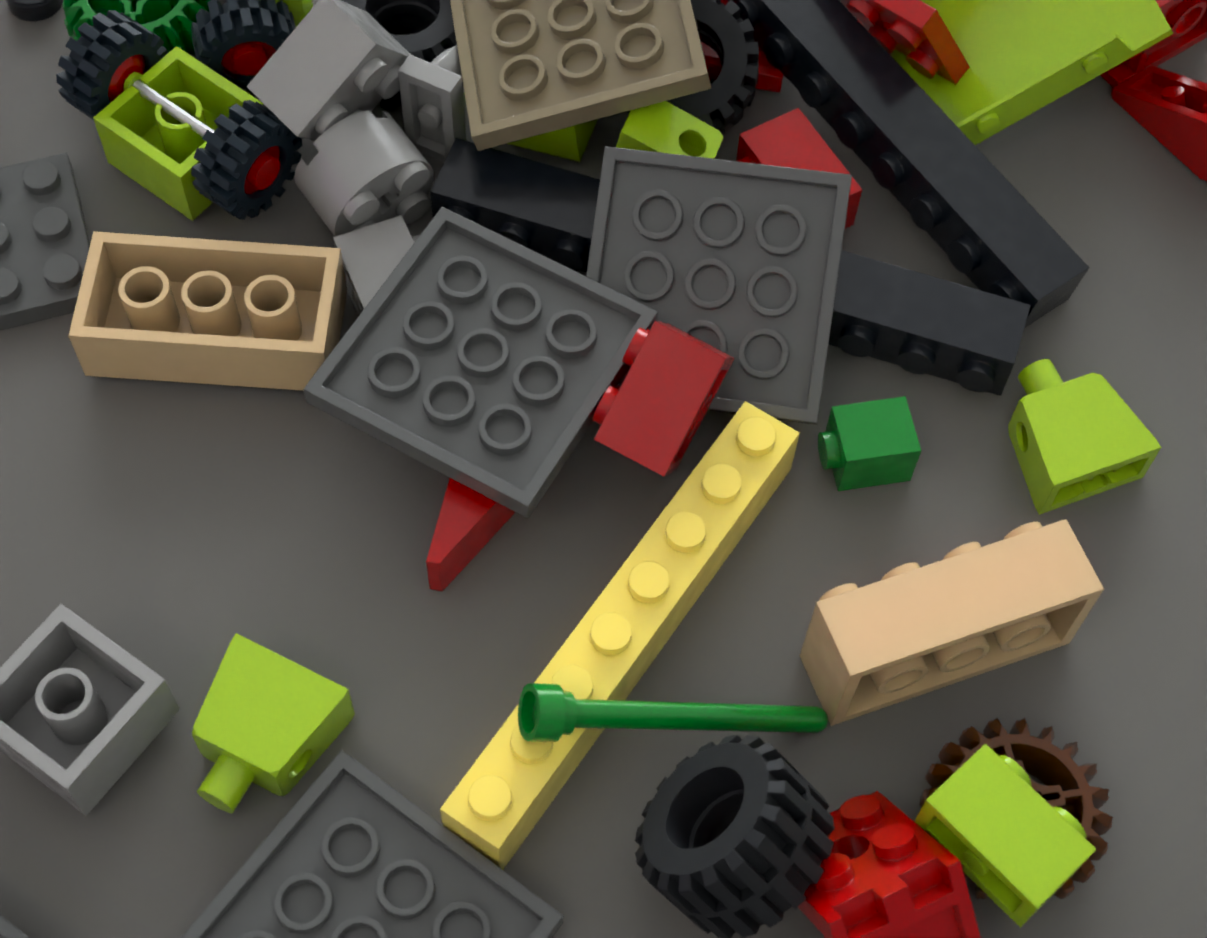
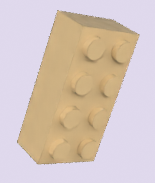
[68,231,348,391]
[800,519,1104,726]

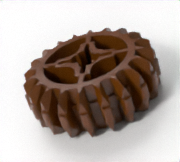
[919,718,1113,899]

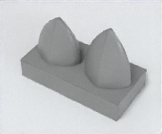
[398,45,466,162]

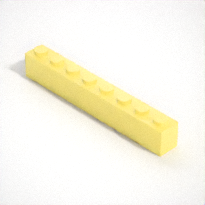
[440,401,800,870]

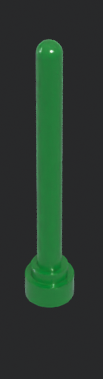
[518,683,828,742]

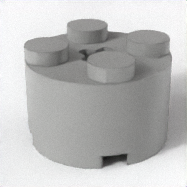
[294,110,434,236]

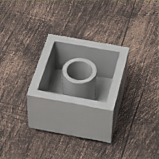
[247,0,410,141]
[0,604,180,816]

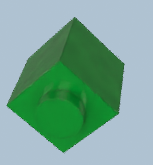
[818,396,922,491]

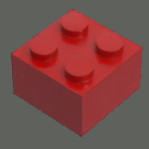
[592,321,735,477]

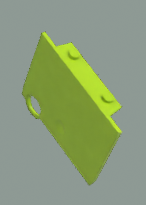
[891,0,1174,145]

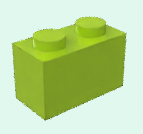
[914,743,1096,928]

